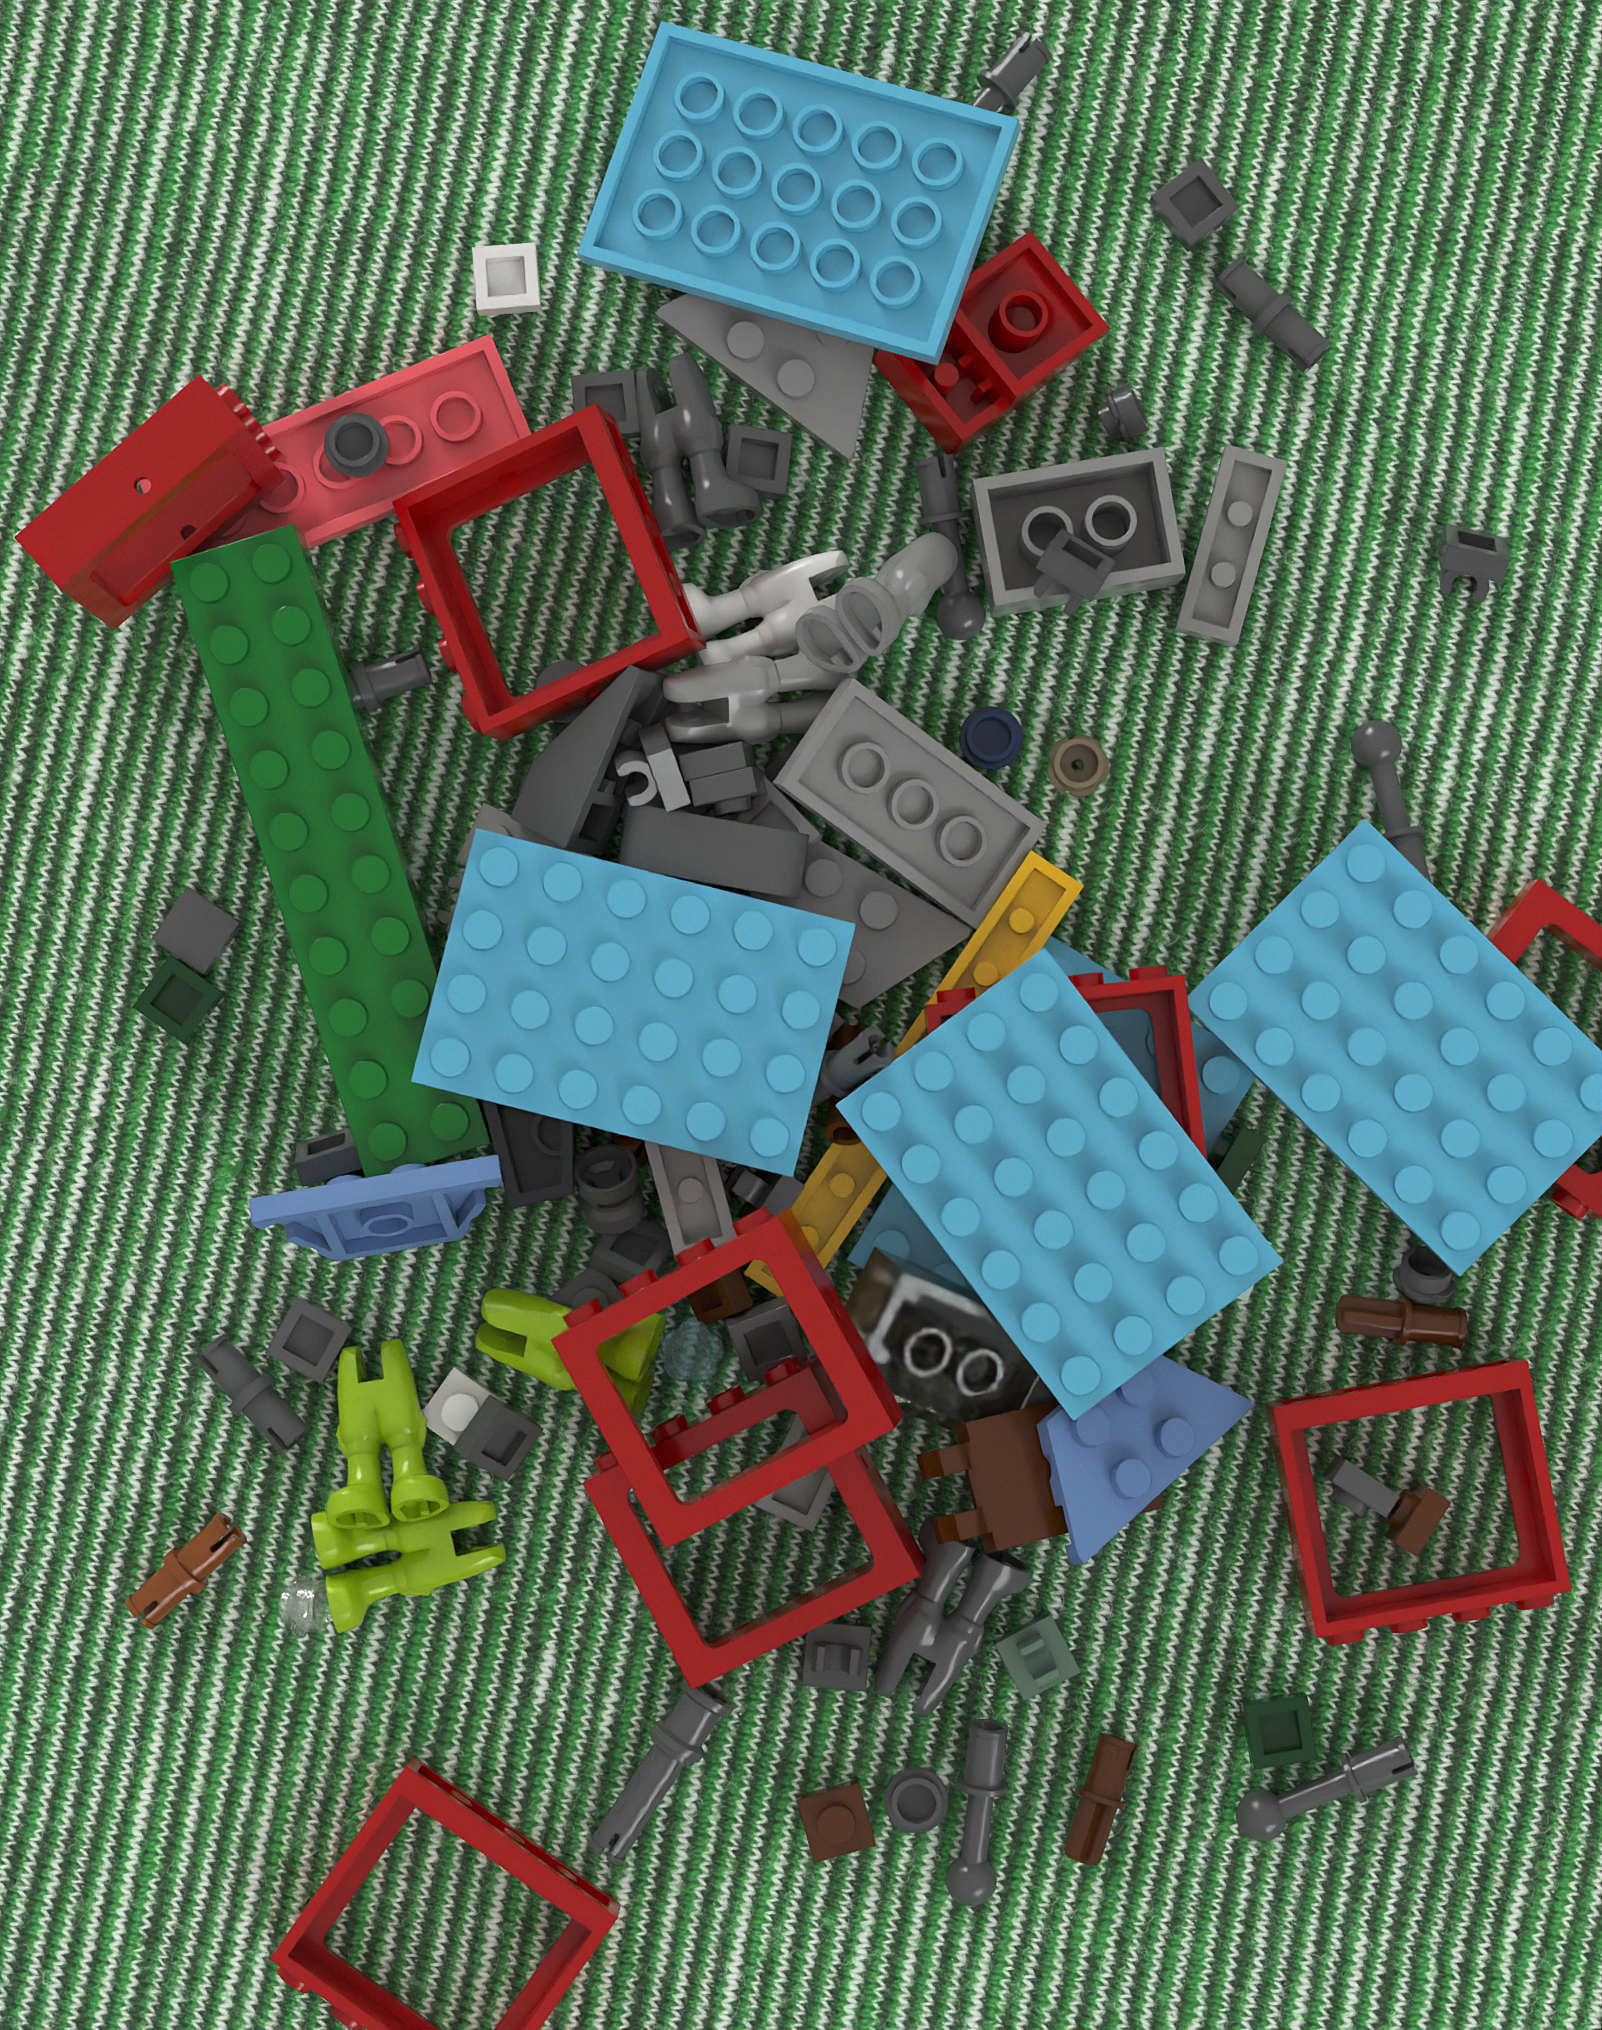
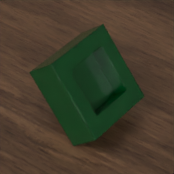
[132,955,225,1045]
[1207,1126,1266,1195]
[1240,1692,1317,1770]

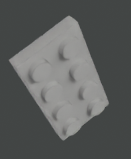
[773,677,1047,930]

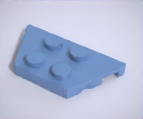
[249,1154,502,1262]
[1036,1355,1253,1565]

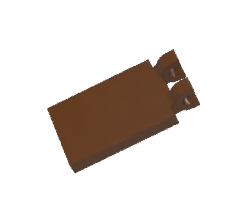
[916,1401,1164,1553]

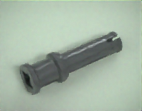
[588,1679,735,1865]

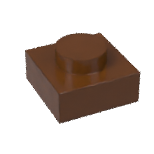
[687,1267,754,1328]
[1384,1482,1452,1557]
[797,1779,876,1863]

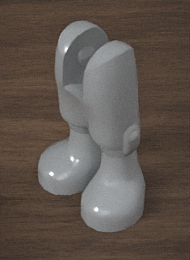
[795,532,958,674]
[663,645,846,746]

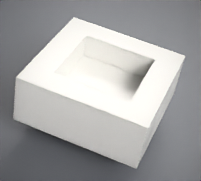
[472,242,542,316]
[423,1366,508,1445]

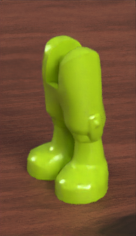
[475,1287,666,1421]
[326,1339,449,1529]
[311,1500,506,1633]

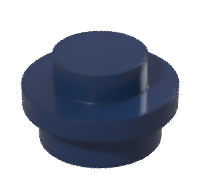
[959,706,1023,771]

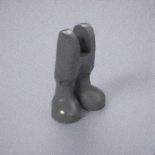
[635,353,763,550]
[873,1516,1034,1718]

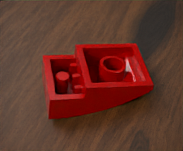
[872,230,1110,456]

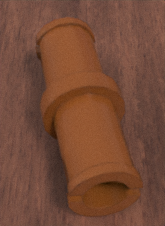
[125,1512,247,1630]

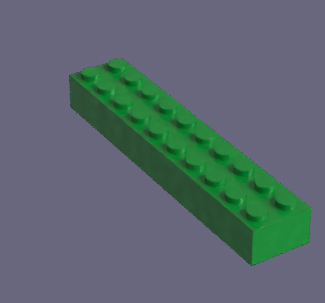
[169,523,492,1178]

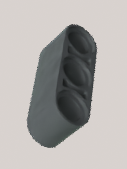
[617,803,809,898]

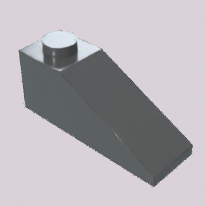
[510,665,669,855]

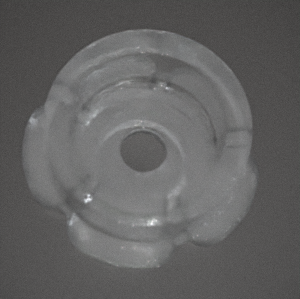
[279,1574,331,1638]

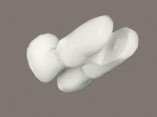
[682,550,850,666]

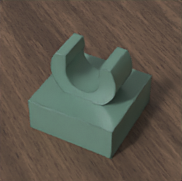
[993,1611,1081,1701]

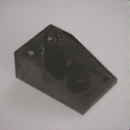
[818,1247,1040,1433]

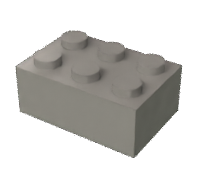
[969,447,1186,618]

